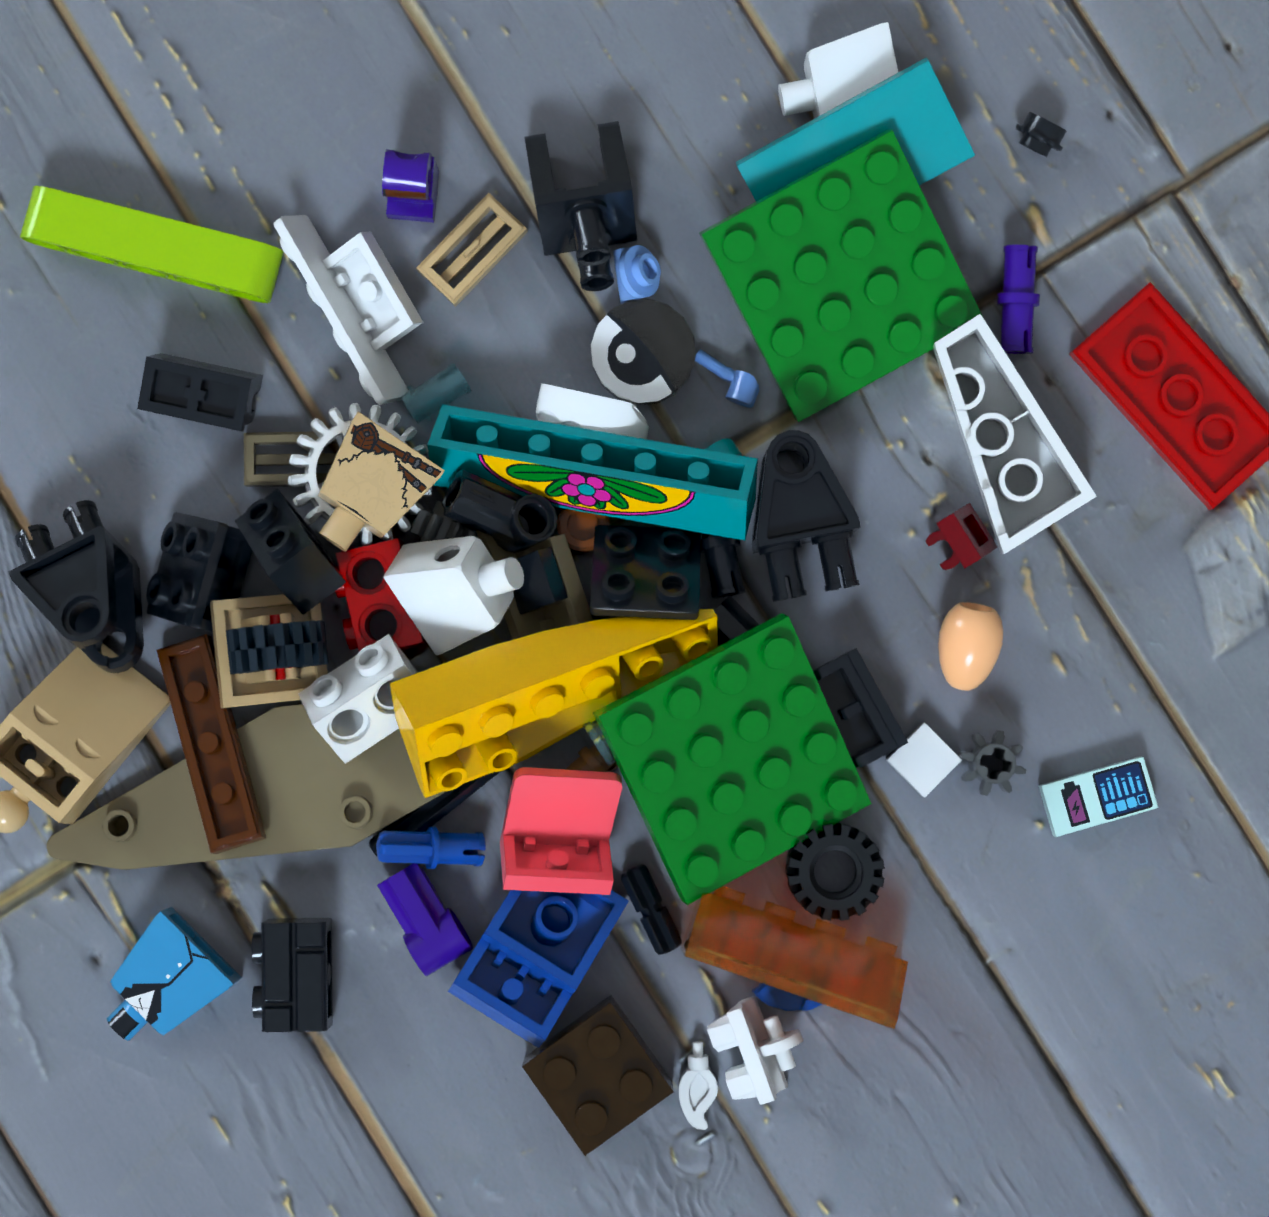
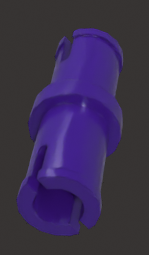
[997,245,1040,354]

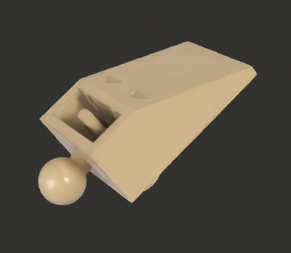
[0,643,171,833]

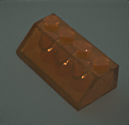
[680,886,908,1029]

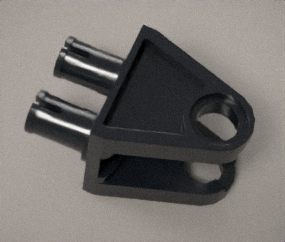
[524,121,637,291]
[751,430,861,602]
[9,500,144,673]

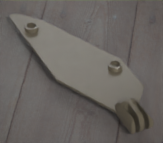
[47,704,445,870]

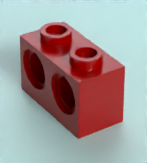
[335,538,428,651]

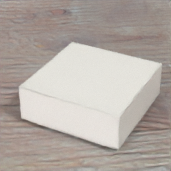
[885,722,962,798]

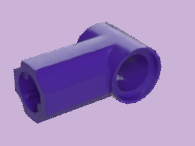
[377,863,473,976]

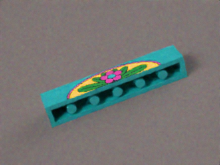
[427,404,758,541]

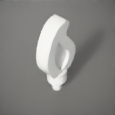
[678,1041,718,1130]

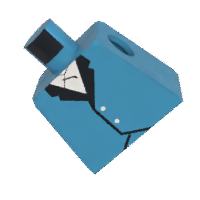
[107,907,242,1041]

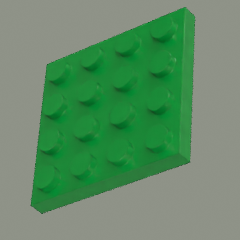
[699,130,983,422]
[593,613,872,905]

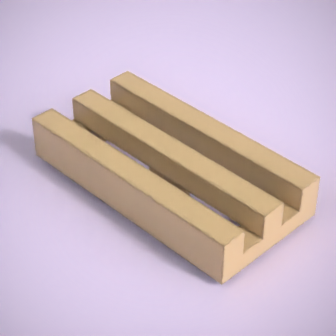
[416,193,528,307]

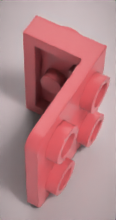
[500,767,622,895]

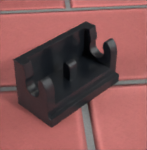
[137,353,263,431]
[813,648,908,768]

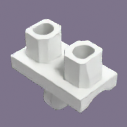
[707,995,803,1105]

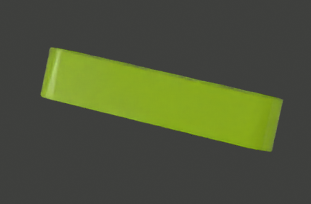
[20,185,284,304]

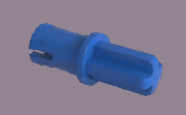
[376,827,486,869]

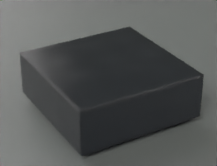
[513,547,568,615]

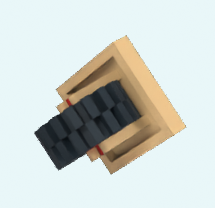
[210,594,329,708]

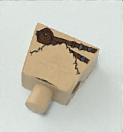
[318,412,445,552]

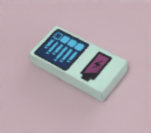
[1038,756,1158,837]

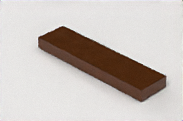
[157,634,266,854]

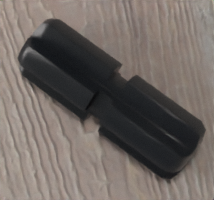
[621,864,682,955]

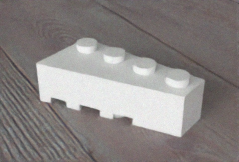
[933,314,1097,554]

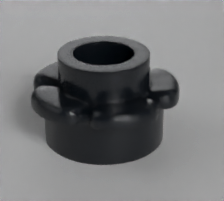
[1016,112,1067,157]

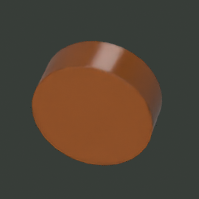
[557,508,610,553]

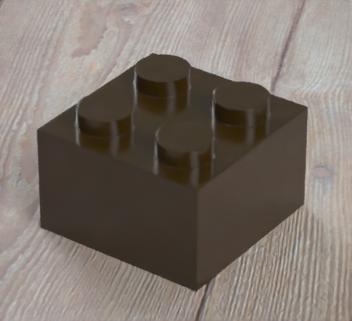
[522,995,674,1156]

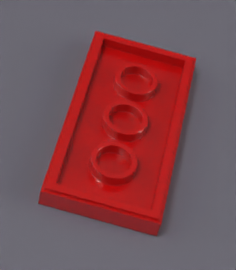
[1069,282,1269,510]

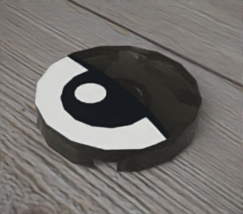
[591,299,696,405]

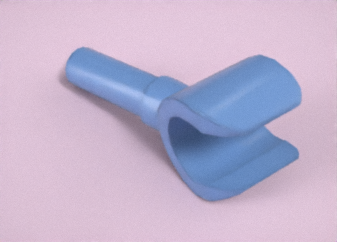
[694,349,760,408]

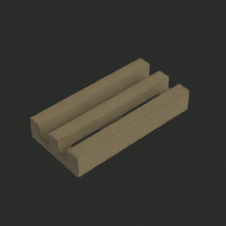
[244,431,339,487]

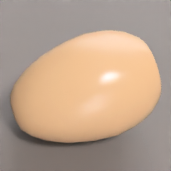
[938,602,1003,691]

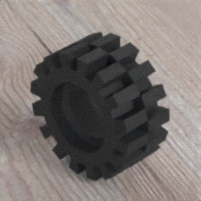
[785,822,885,921]

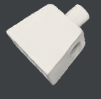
[778,22,898,119]
[383,536,524,655]

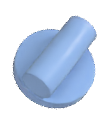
[613,245,661,304]

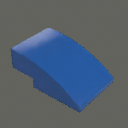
[448,890,629,1048]

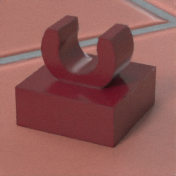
[925,503,997,570]

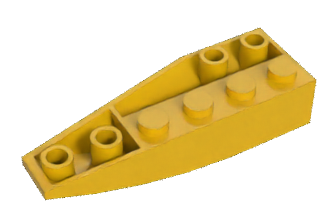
[390,609,718,798]

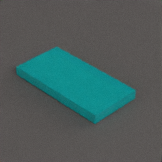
[736,58,975,201]

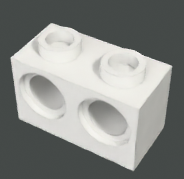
[298,634,419,764]

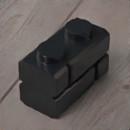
[252,918,333,1032]

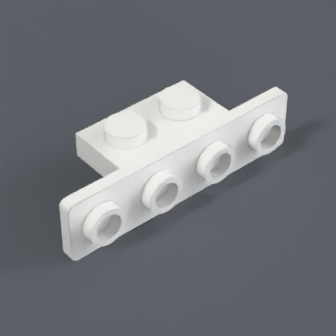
[273,215,423,405]

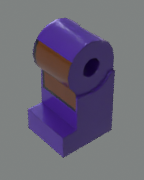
[382,149,439,223]

